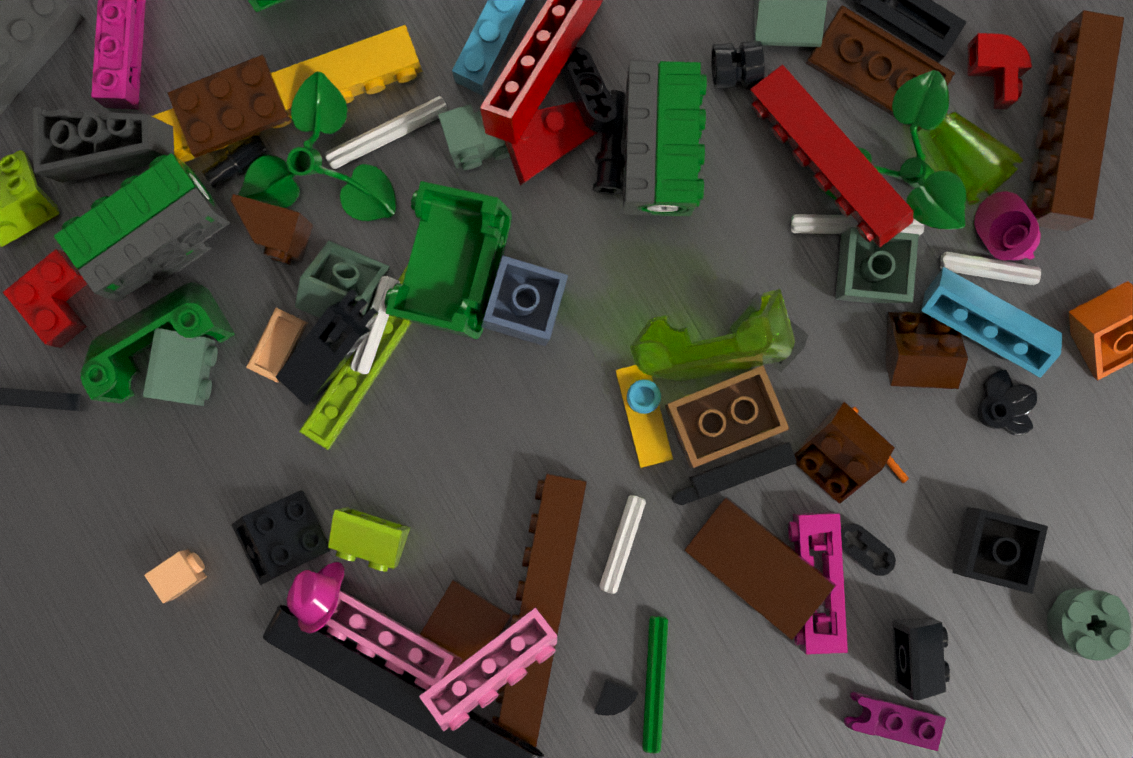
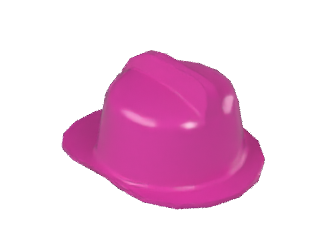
[974,191,1041,261]
[287,562,345,633]

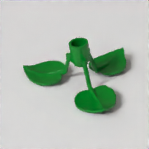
[819,70,967,230]
[238,71,396,221]

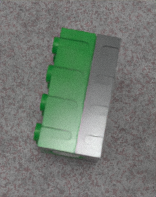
[622,60,707,216]
[54,153,230,302]

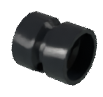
[711,41,765,89]

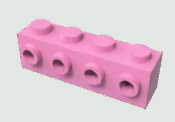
[326,590,462,690]
[419,608,557,732]

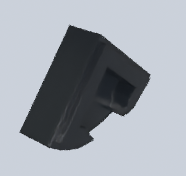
[594,679,638,716]

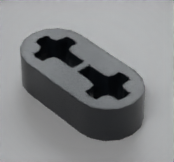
[841,523,896,576]

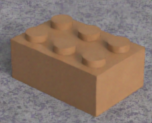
[664,365,789,468]

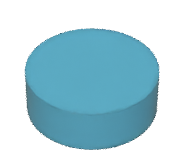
[627,380,661,414]

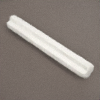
[325,96,449,169]
[790,214,924,235]

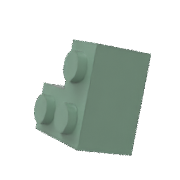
[438,104,510,170]

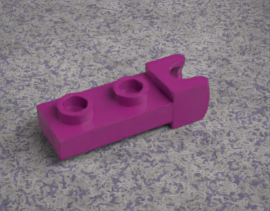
[844,692,946,751]

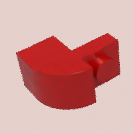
[968,33,1032,109]

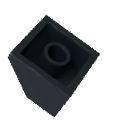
[892,618,950,700]

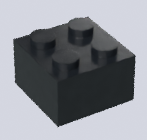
[952,507,1048,594]

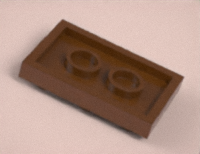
[167,54,290,158]

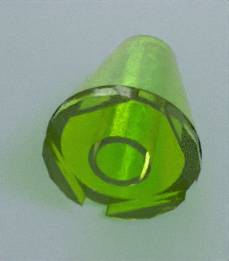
[929,112,1024,206]

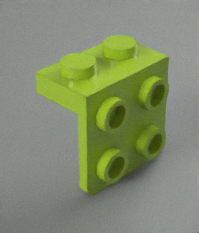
[0,150,60,247]

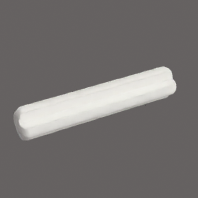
[940,251,1041,285]
[350,276,400,374]
[599,495,646,594]

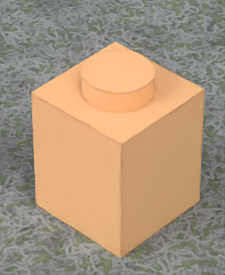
[144,549,207,604]

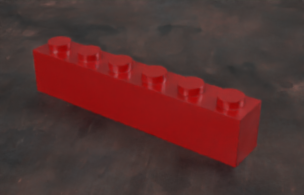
[480,0,603,145]
[750,64,913,248]

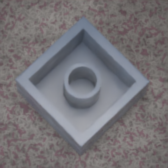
[481,255,568,346]

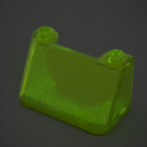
[630,289,795,382]

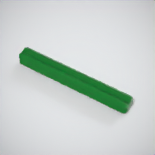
[642,616,668,754]

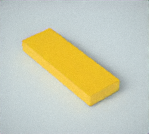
[615,362,673,468]

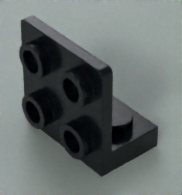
[231,491,331,585]

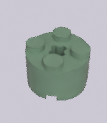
[1047,588,1131,660]

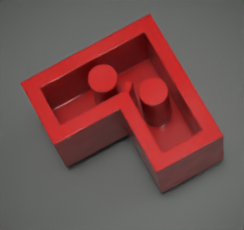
[3,249,87,348]

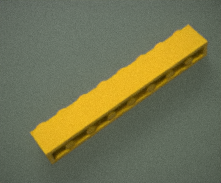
[151,25,423,162]

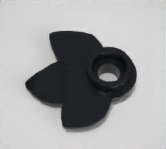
[978,370,1037,436]

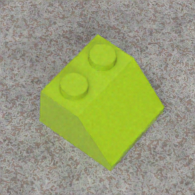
[328,507,411,572]

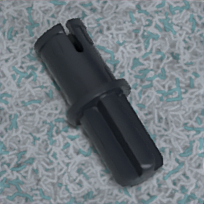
[202,136,267,189]

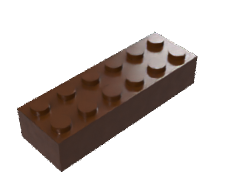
[1026,10,1124,231]

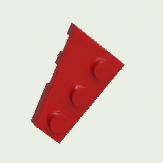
[505,102,598,186]

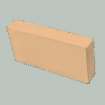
[246,308,308,383]

